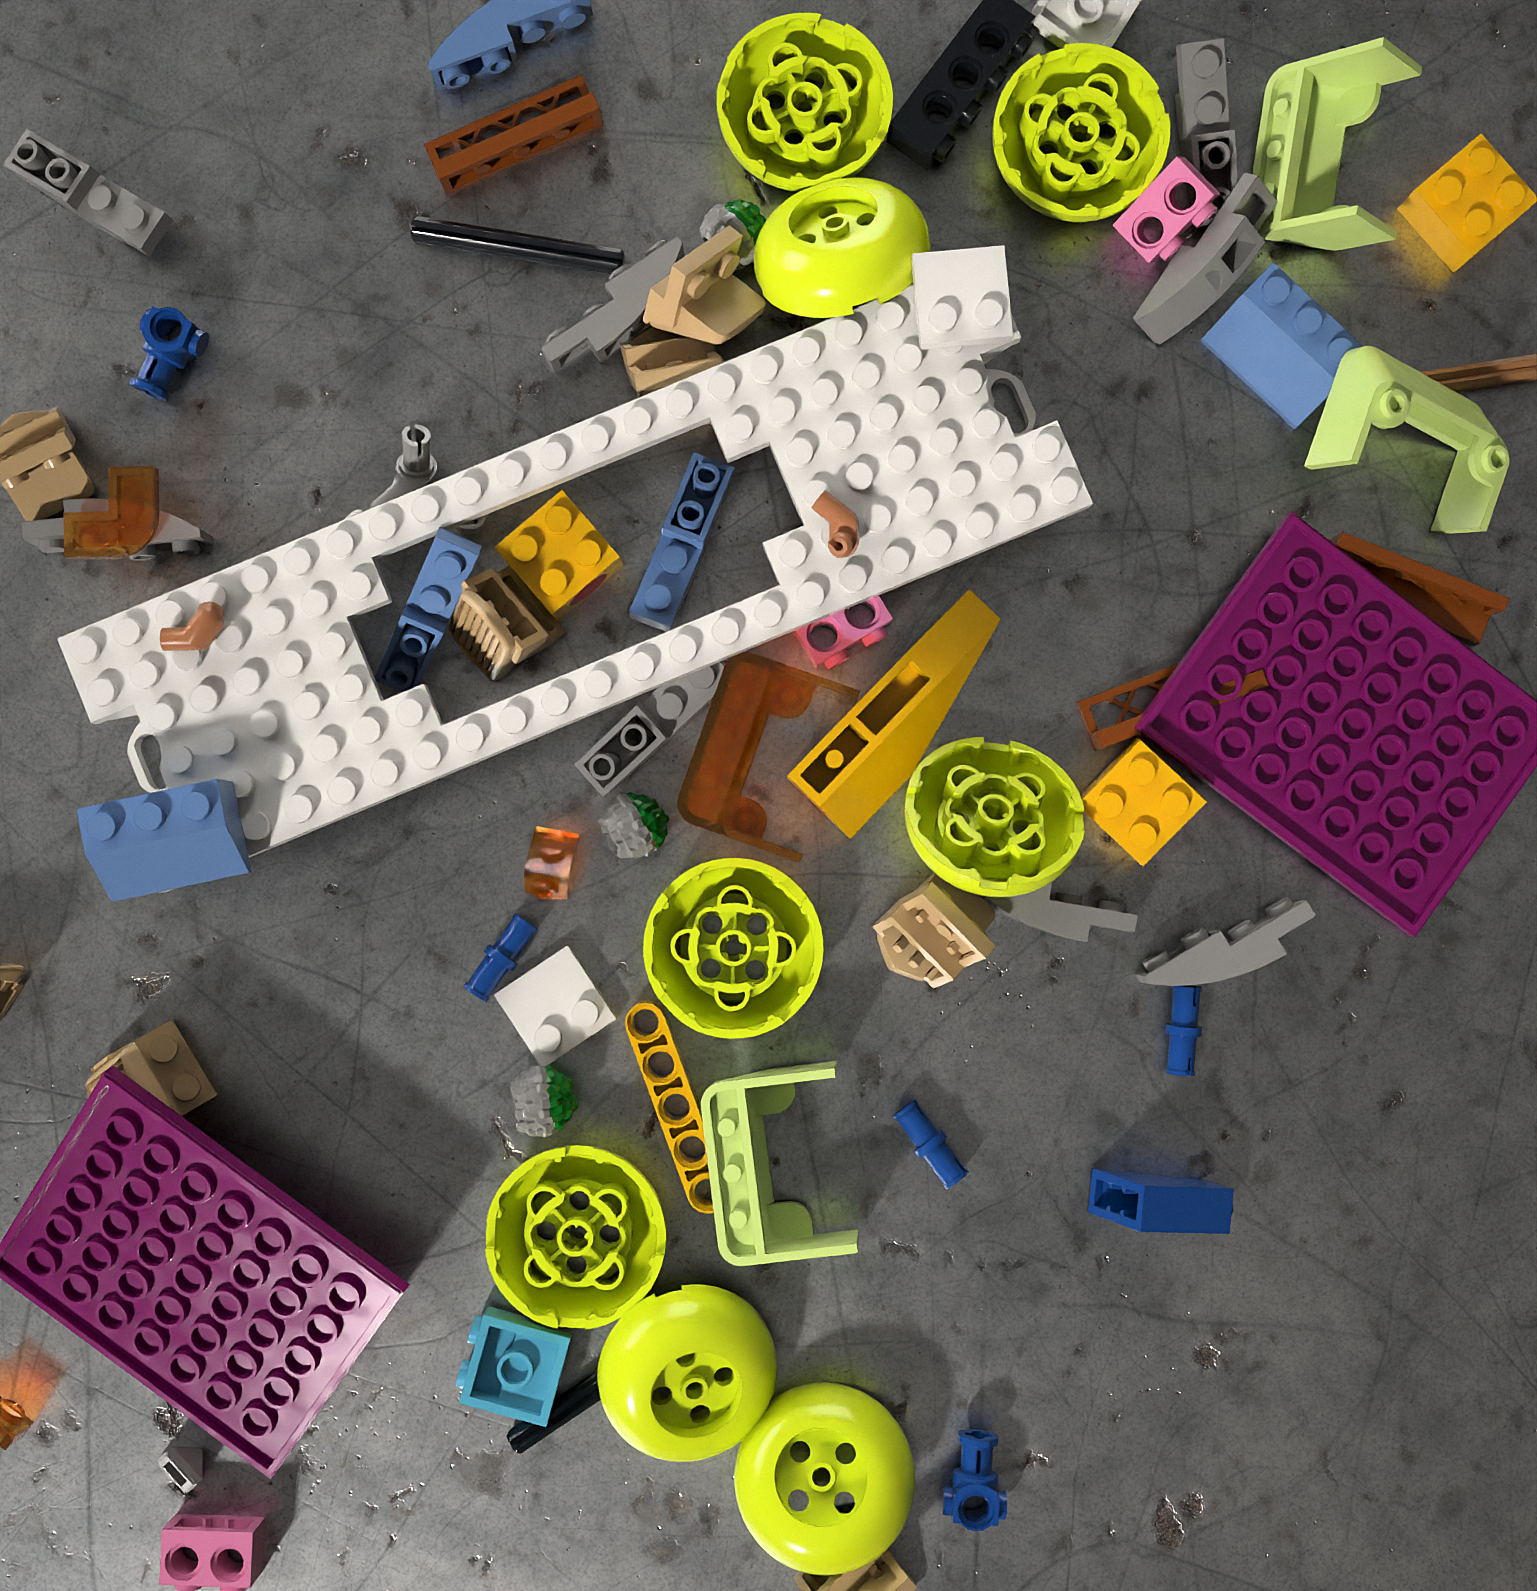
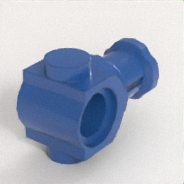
[129,306,209,402]
[941,1429,1007,1532]

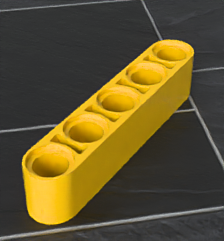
[625,1000,714,1214]

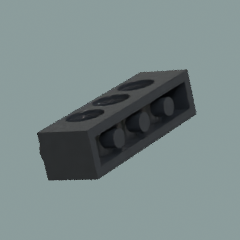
[886,0,1036,172]

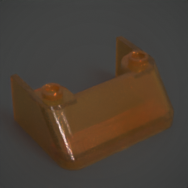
[677,652,860,863]

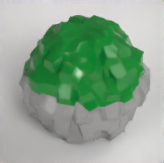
[700,200,767,270]
[598,792,670,858]
[510,1066,578,1138]

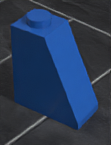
[1088,1168,1234,1234]

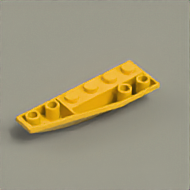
[787,589,1001,839]

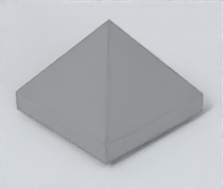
[157,1446,203,1493]

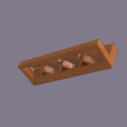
[424,74,604,195]
[1330,532,1510,646]
[1076,664,1269,751]

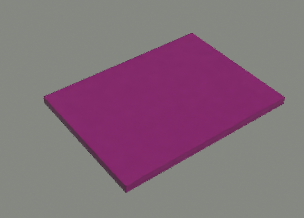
[1134,512,1537,937]
[0,1066,410,1479]

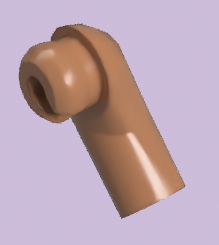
[811,490,859,558]
[160,601,224,651]

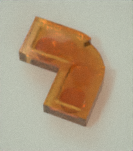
[63,466,159,560]

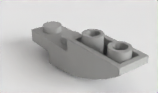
[1175,38,1238,227]
[3,129,174,257]
[1133,172,1277,344]
[541,236,684,374]
[21,498,214,560]
[574,660,737,797]
[980,882,1138,943]
[1135,897,1316,986]

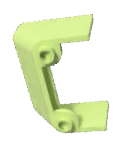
[1252,37,1422,251]
[1304,346,1510,535]
[701,1061,859,1266]

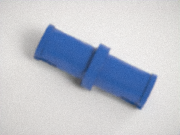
[464,913,538,1002]
[1165,985,1202,1076]
[893,1099,969,1189]

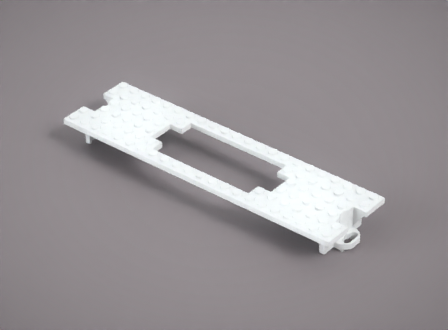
[57,285,1093,893]

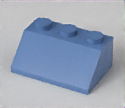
[1200,262,1363,429]
[76,779,251,902]

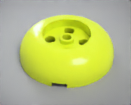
[717,13,893,192]
[992,43,1170,222]
[754,177,931,318]
[904,737,1085,897]
[643,858,824,1039]
[485,1145,666,1330]
[597,1284,777,1462]
[734,1382,915,1575]

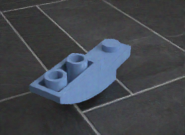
[427,0,593,90]
[629,452,735,632]
[374,527,482,692]

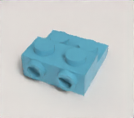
[456,1306,572,1427]

